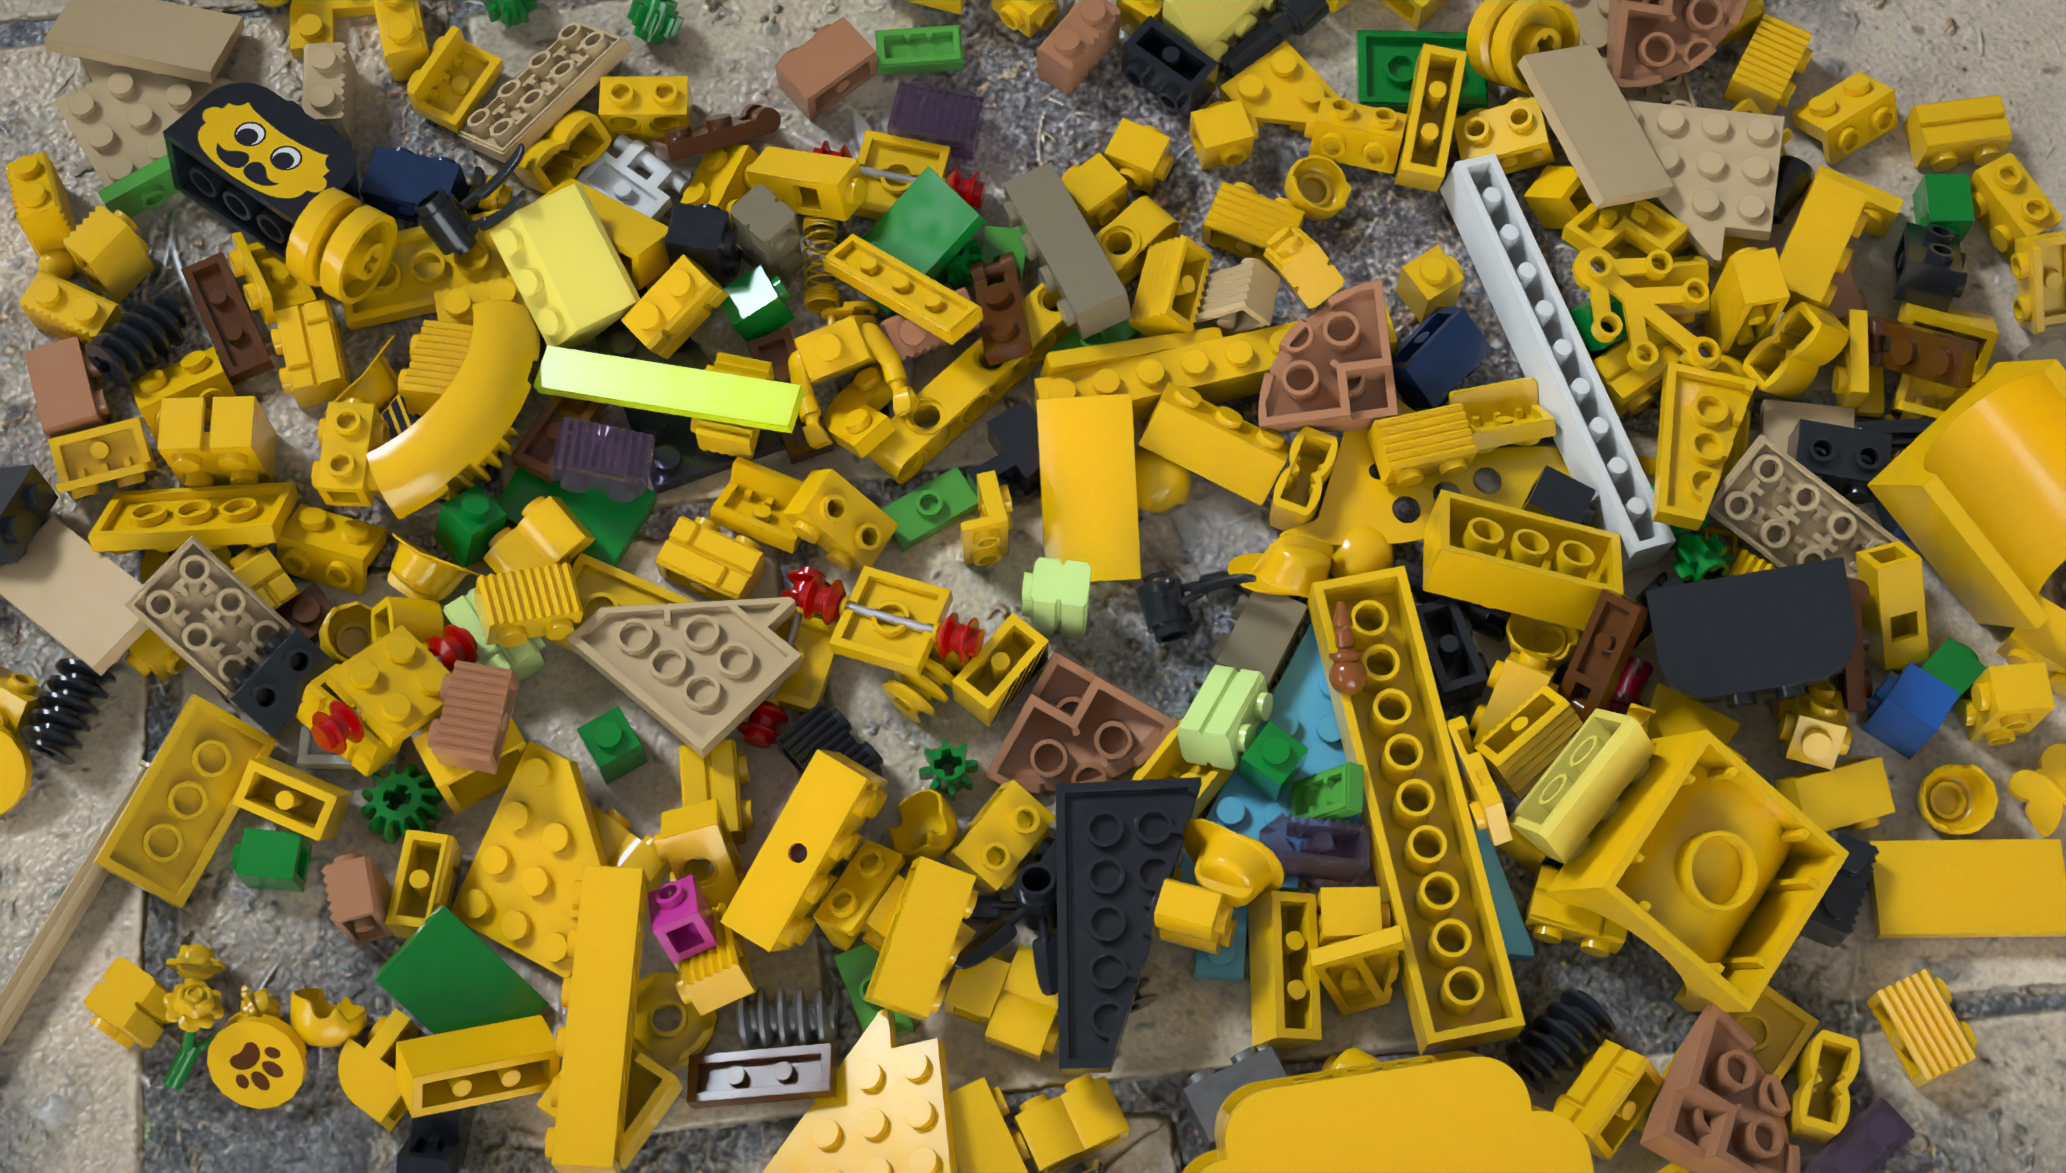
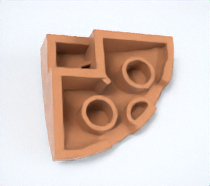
[1607,0,1748,89]
[1258,280,1399,432]
[984,649,1178,794]
[1639,1002,1800,1173]

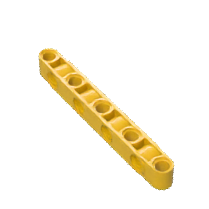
[867,196,1180,484]

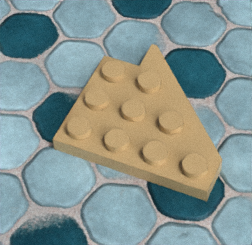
[55,58,241,187]
[1626,100,1785,269]
[567,597,803,759]

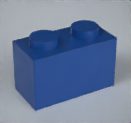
[1861,662,1961,760]

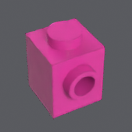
[647,874,718,964]

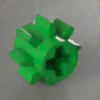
[483,0,538,29]
[626,0,684,45]
[934,239,983,291]
[1671,534,1734,584]
[919,738,978,801]

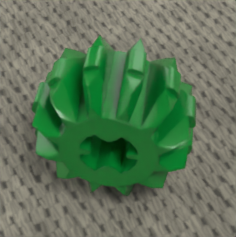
[360,763,444,845]

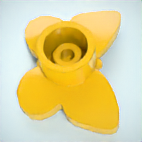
[2007,743,2066,837]

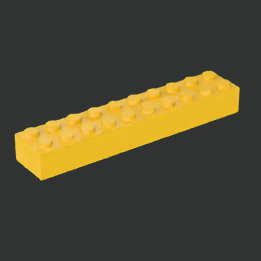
[1307,565,1526,1056]

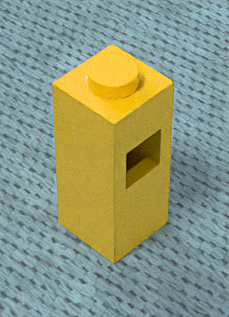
[746,146,867,221]
[1855,541,1929,670]

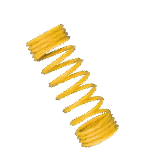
[802,215,840,313]

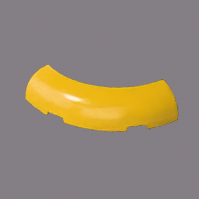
[366,300,540,520]

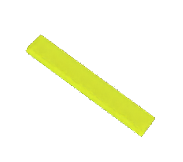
[533,346,805,434]

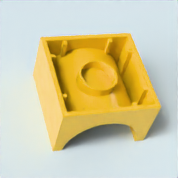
[1867,359,2066,630]
[1546,729,1849,1012]

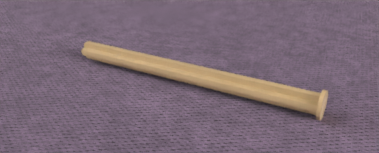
[0,760,151,1048]

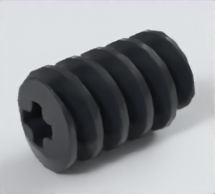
[85,293,187,388]
[20,658,117,765]
[1505,989,1616,1094]

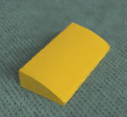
[1036,394,1141,582]

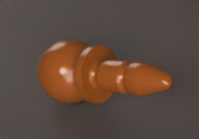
[1329,601,1368,695]

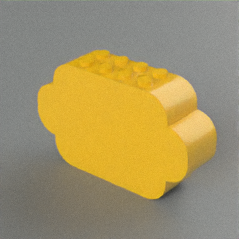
[1182,1050,1594,1173]

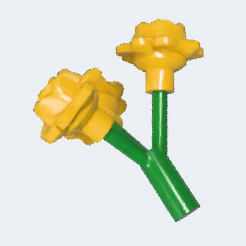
[163,944,283,1090]

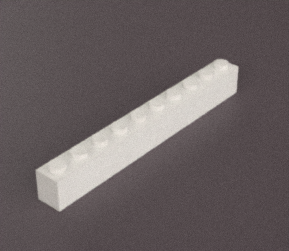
[1440,153,1676,573]

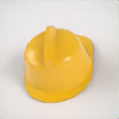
[324,334,398,417]
[388,533,481,602]
[1228,534,1333,598]
[1183,819,1285,907]

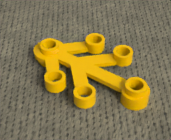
[1572,247,1721,371]

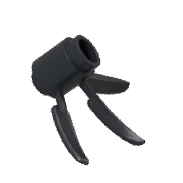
[414,143,528,257]
[1136,571,1257,643]
[953,863,1058,996]

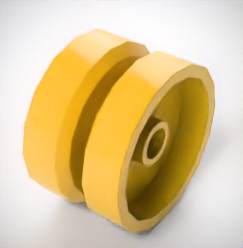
[1466,0,1580,95]
[286,187,398,305]

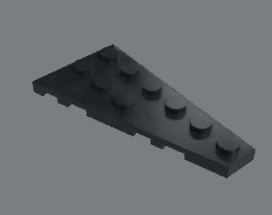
[596,286,784,494]
[1055,777,1202,1074]

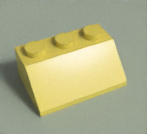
[1162,0,1278,63]
[490,182,641,348]
[1508,708,1656,864]

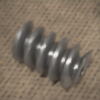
[736,987,839,1049]

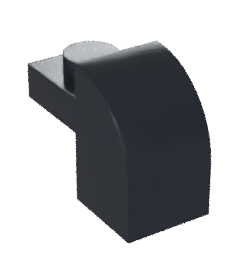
[967,400,1040,496]
[396,1106,473,1173]

